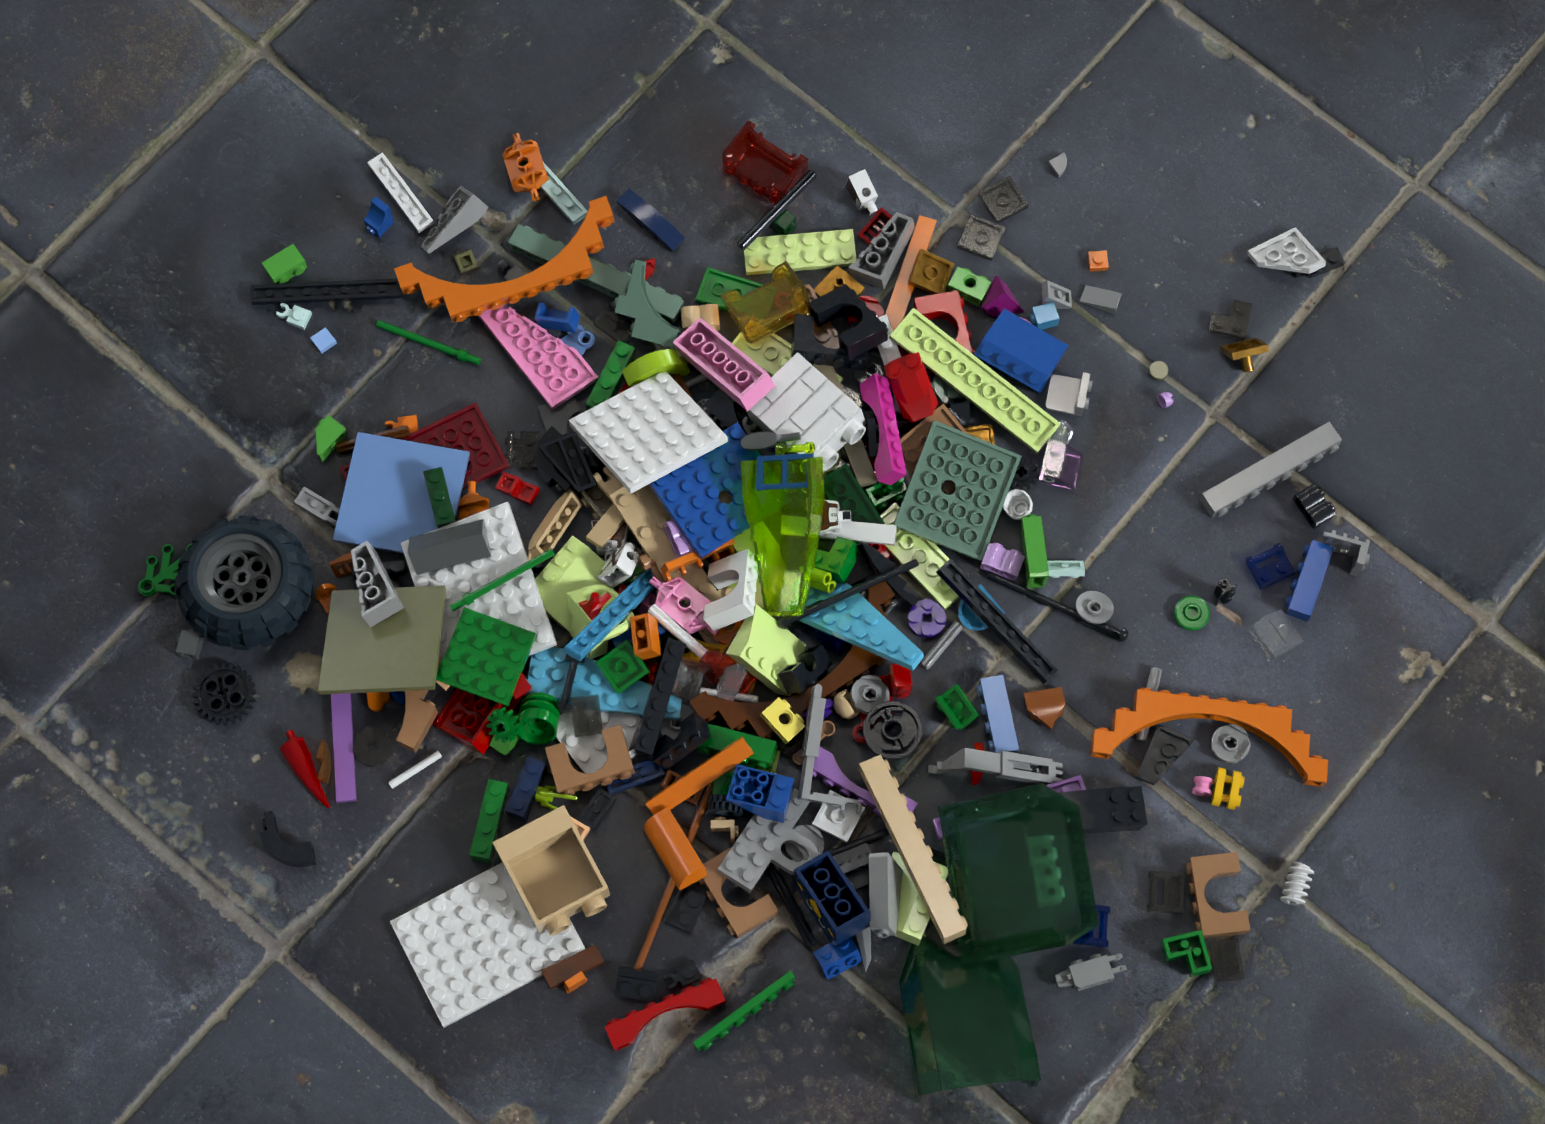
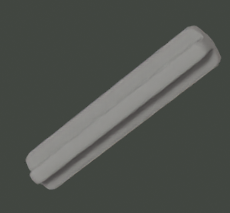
[921,621,962,670]

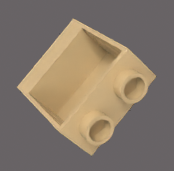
[493,805,610,936]

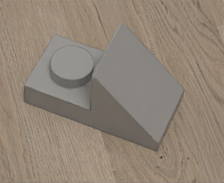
[1042,280,1072,309]

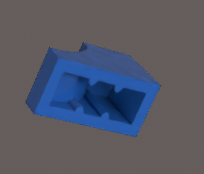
[363,196,394,238]

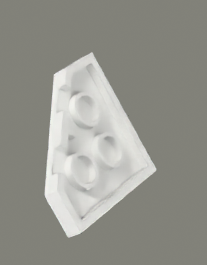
[1248,227,1326,274]

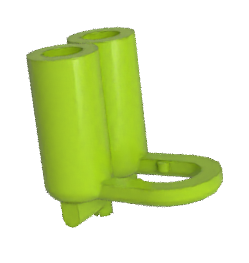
[793,566,836,598]

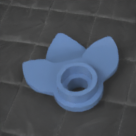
[561,324,595,356]

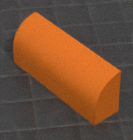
[644,807,707,891]

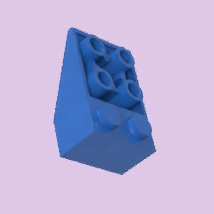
[726,764,794,823]

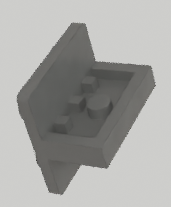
[833,843,874,890]

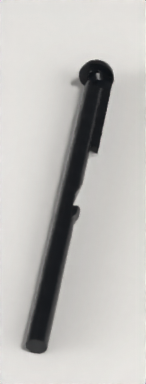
[778,559,919,629]
[987,571,1129,642]

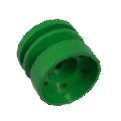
[517,692,560,745]

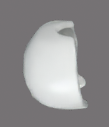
[1003,489,1033,520]

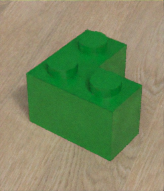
[805,536,860,585]
[1160,930,1212,977]

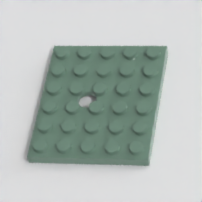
[893,420,1022,562]

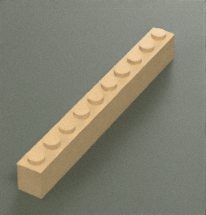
[859,754,968,944]

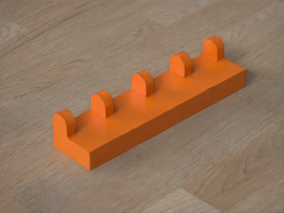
[661,538,735,582]

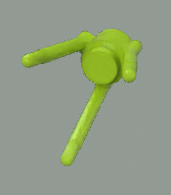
[535,785,578,810]

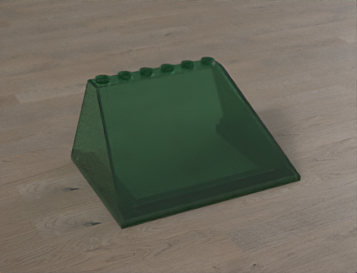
[938,783,1099,965]

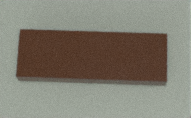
[541,945,604,990]

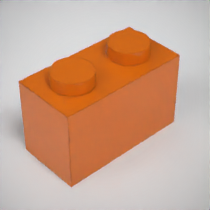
[630,613,661,660]

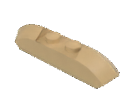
[528,488,582,563]

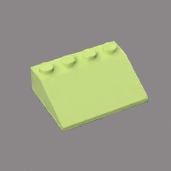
[535,535,609,633]
[726,604,806,696]
[869,852,950,946]

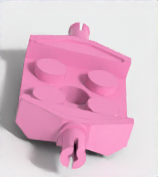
[649,576,720,636]

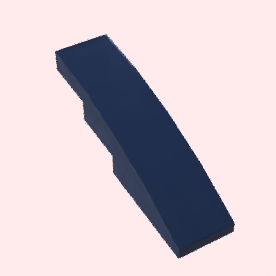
[616,189,685,252]

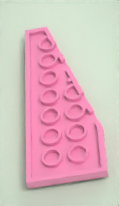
[478,305,598,410]

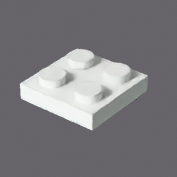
[812,790,865,843]

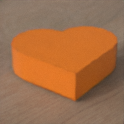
[367,692,390,712]

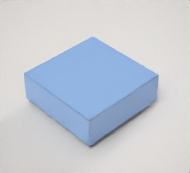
[310,327,337,354]

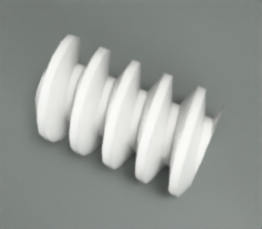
[1280,861,1314,906]

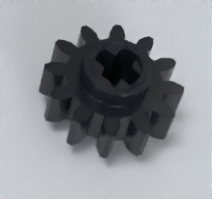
[1012,457,1039,490]

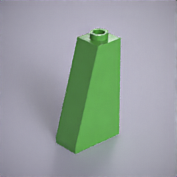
[1020,514,1049,588]

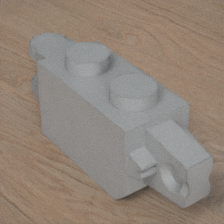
[1054,953,1127,991]

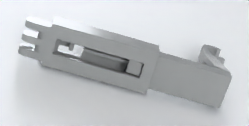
[798,684,862,814]
[928,748,1063,786]

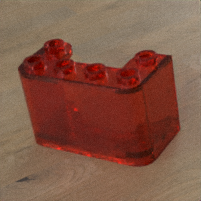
[722,120,808,205]

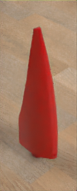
[280,730,331,809]

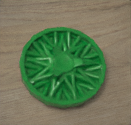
[1174,596,1210,631]

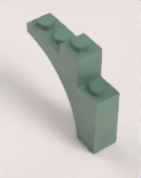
[614,260,682,348]

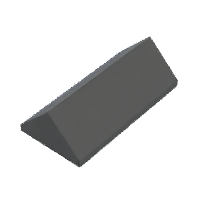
[408,519,491,575]

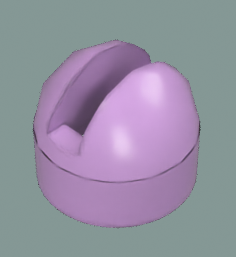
[1157,392,1174,408]

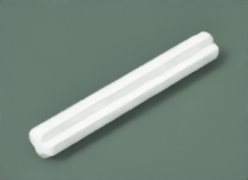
[648,604,711,662]

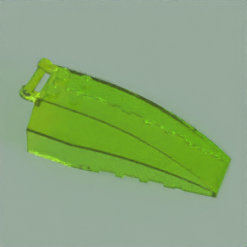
[741,442,824,616]

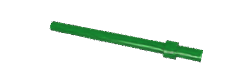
[376,320,481,365]
[449,548,555,612]

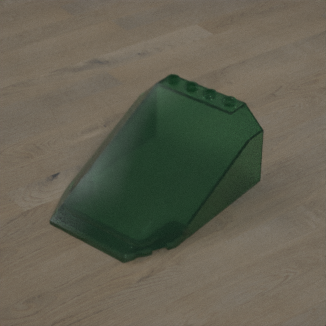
[899,931,1041,1103]

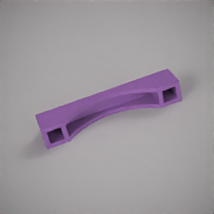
[812,747,918,816]

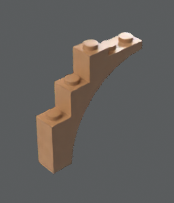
[396,690,438,753]

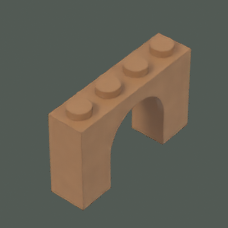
[545,725,635,795]
[698,847,779,939]
[1185,852,1250,939]

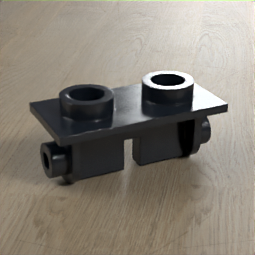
[1214,578,1238,606]

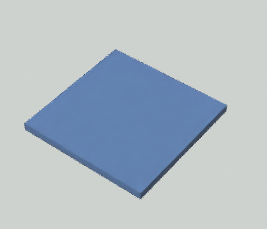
[333,432,470,554]

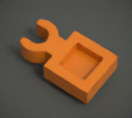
[385,415,419,434]

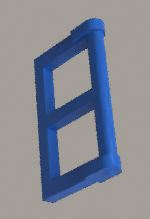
[756,453,814,491]

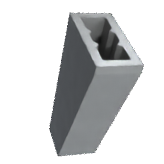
[869,852,903,938]

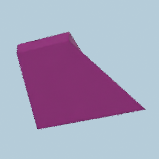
[981,276,1025,317]

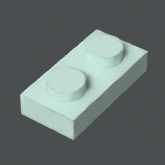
[1047,561,1085,578]

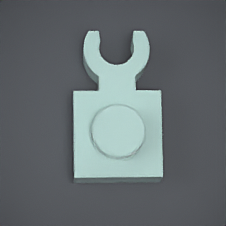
[276,303,312,330]

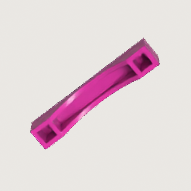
[860,373,906,485]

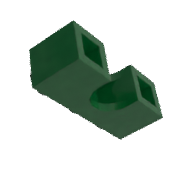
[423,467,456,528]

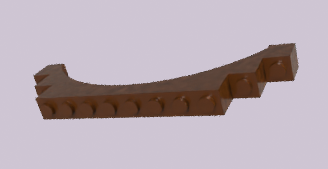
[688,581,895,739]

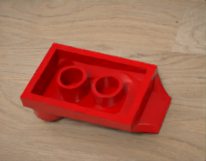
[884,352,939,423]

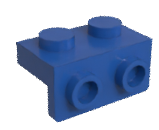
[813,938,862,979]

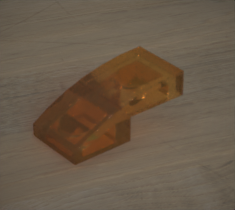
[316,739,331,784]

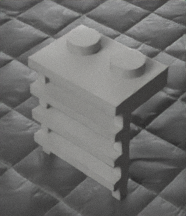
[1323,530,1370,576]

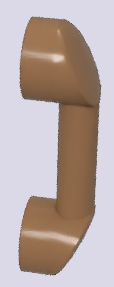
[637,554,666,598]
[793,720,835,765]

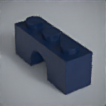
[505,756,548,822]

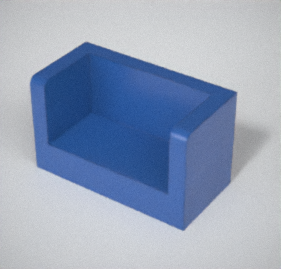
[534,302,580,333]

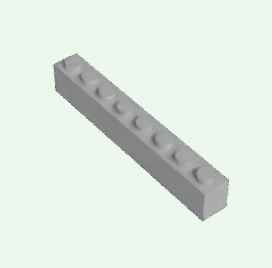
[1200,421,1342,518]

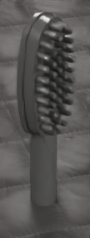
[741,432,801,451]

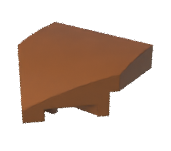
[1023,687,1066,730]

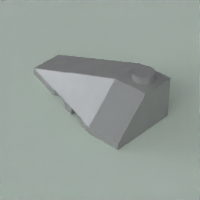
[420,185,489,253]

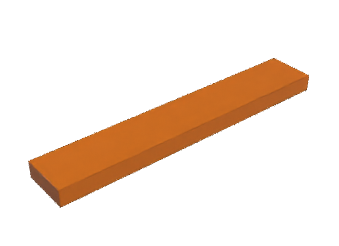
[645,737,754,815]

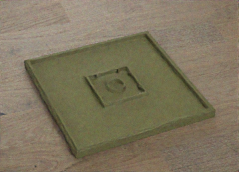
[318,585,446,695]

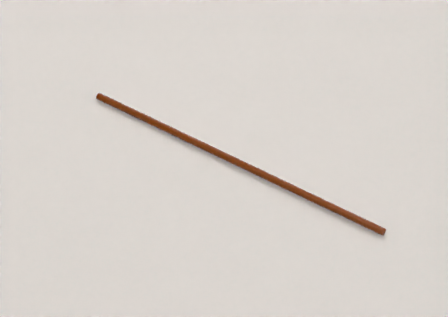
[634,675,758,969]

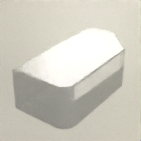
[717,664,747,701]

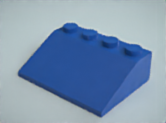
[974,309,1069,394]

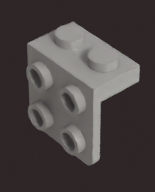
[1045,372,1093,416]

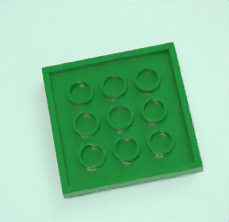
[436,607,537,707]

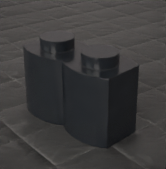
[1293,483,1335,529]

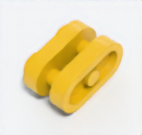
[1211,767,1245,810]

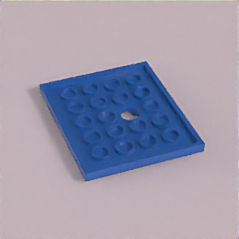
[648,422,792,559]

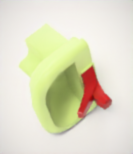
[566,584,634,659]

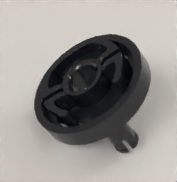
[863,701,922,761]

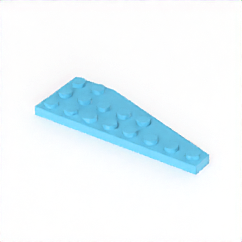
[785,582,924,671]
[525,647,682,720]

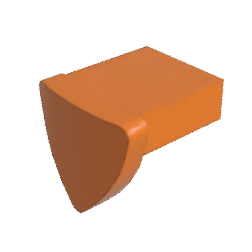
[315,583,337,615]
[564,971,587,994]

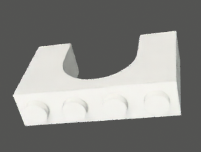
[703,548,759,631]

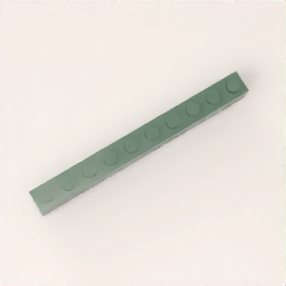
[508,224,684,326]

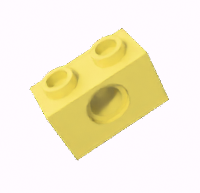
[759,698,805,744]

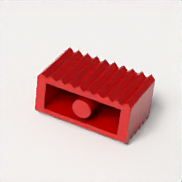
[889,664,913,699]

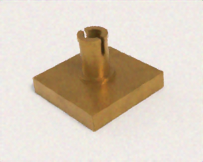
[814,265,865,298]
[1221,337,1269,372]

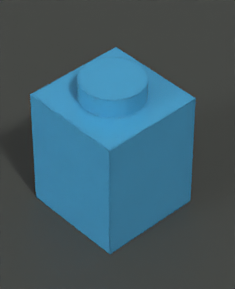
[1029,302,1059,330]

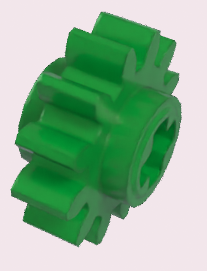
[486,707,522,743]

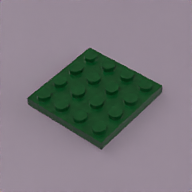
[783,463,885,552]

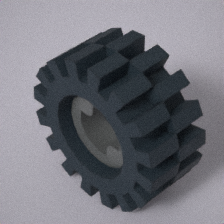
[707,794,743,818]

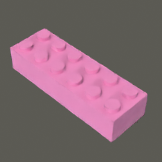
[673,318,775,411]

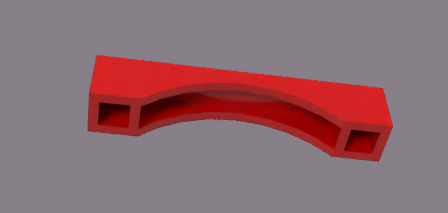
[604,978,726,1051]

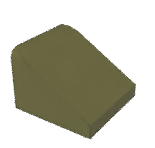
[453,249,478,273]

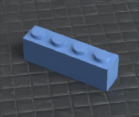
[976,675,1019,753]

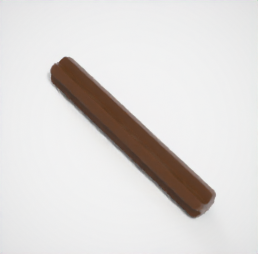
[336,426,410,453]

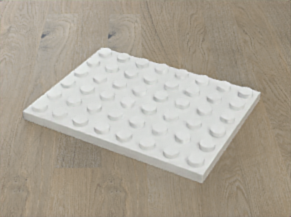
[401,502,557,660]
[390,863,585,1028]

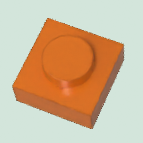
[1087,250,1109,272]

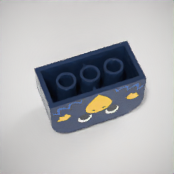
[794,850,871,946]

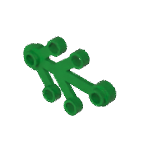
[138,543,193,597]

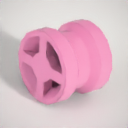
[1192,776,1213,797]

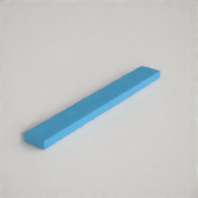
[563,568,655,661]

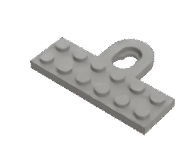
[716,788,818,893]

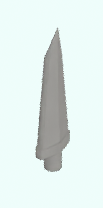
[856,927,871,972]

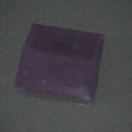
[1038,439,1083,490]

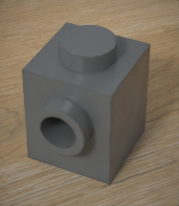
[176,629,204,660]

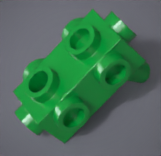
[865,477,908,511]

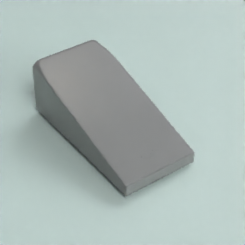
[1080,285,1122,315]

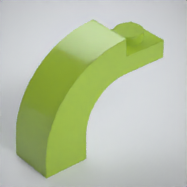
[622,349,690,387]

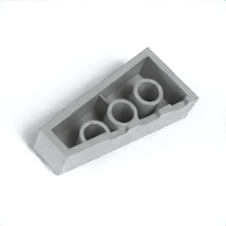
[848,212,915,290]
[351,540,404,627]

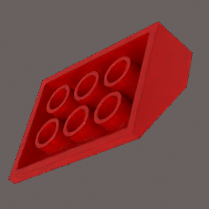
[432,689,524,755]

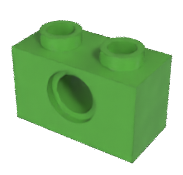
[947,267,991,307]

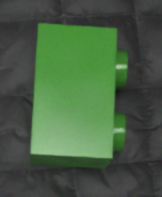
[262,244,307,284]

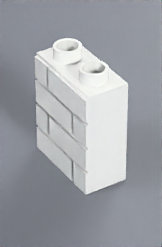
[746,352,866,474]

